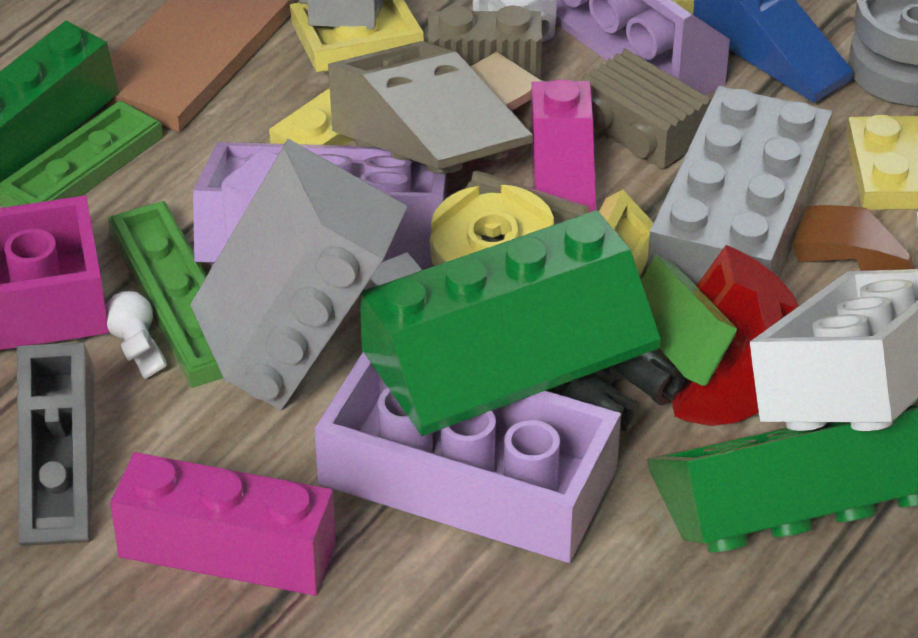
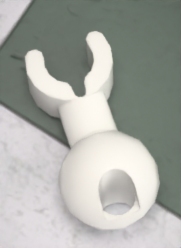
[105,291,167,379]

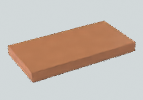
[104,0,294,132]

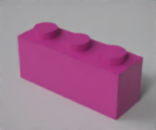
[110,452,336,596]

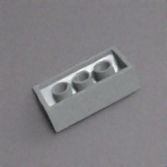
[190,138,408,410]

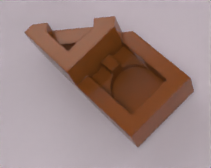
[792,205,915,271]

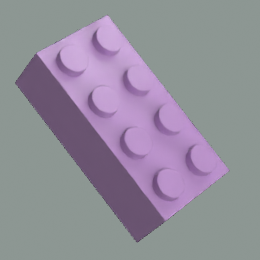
[314,353,621,563]

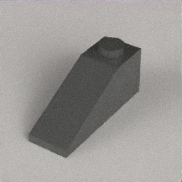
[17,342,95,546]

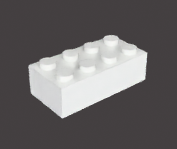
[750,269,918,431]

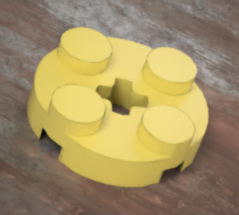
[430,185,554,266]

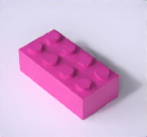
[0,195,109,350]

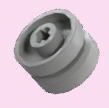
[848,0,918,106]

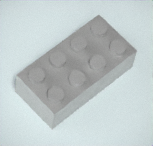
[647,85,833,285]

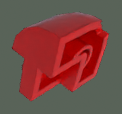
[667,245,799,426]

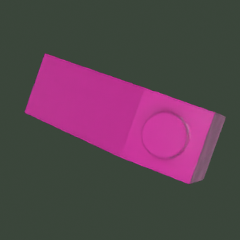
[530,79,596,212]

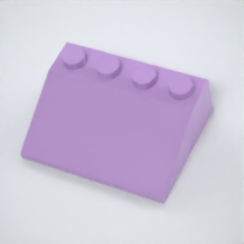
[193,142,448,270]

